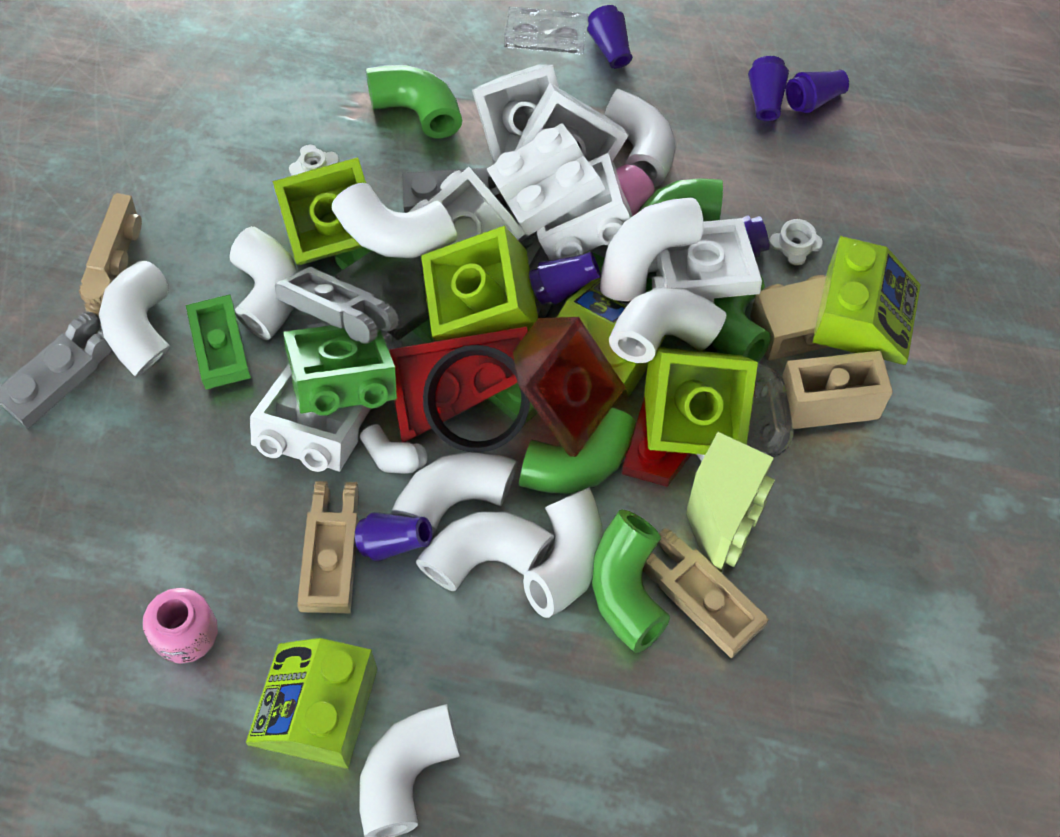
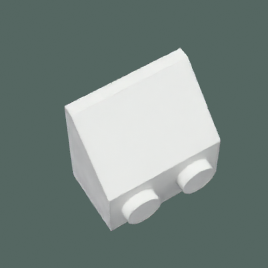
[515,83,629,162]

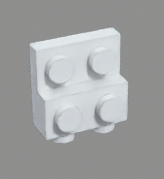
[487,123,606,237]
[537,153,633,260]
[409,167,527,245]
[648,218,762,303]
[250,364,371,472]

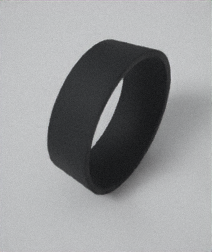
[423,345,530,452]

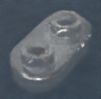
[747,364,793,457]

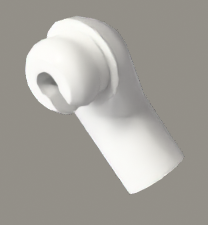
[360,424,428,474]

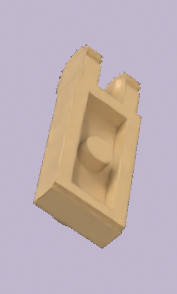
[79,193,142,318]
[297,481,359,614]
[643,528,769,658]

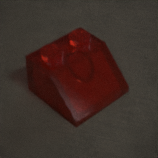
[513,317,626,457]

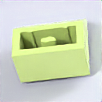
[686,432,775,573]

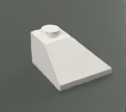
[472,64,559,164]

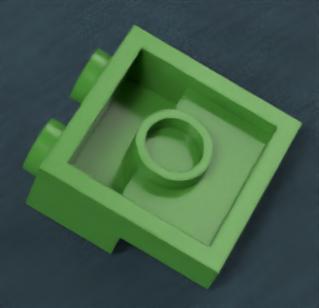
[283,325,397,416]

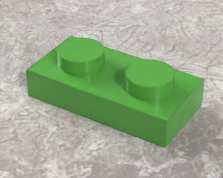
[186,294,251,390]

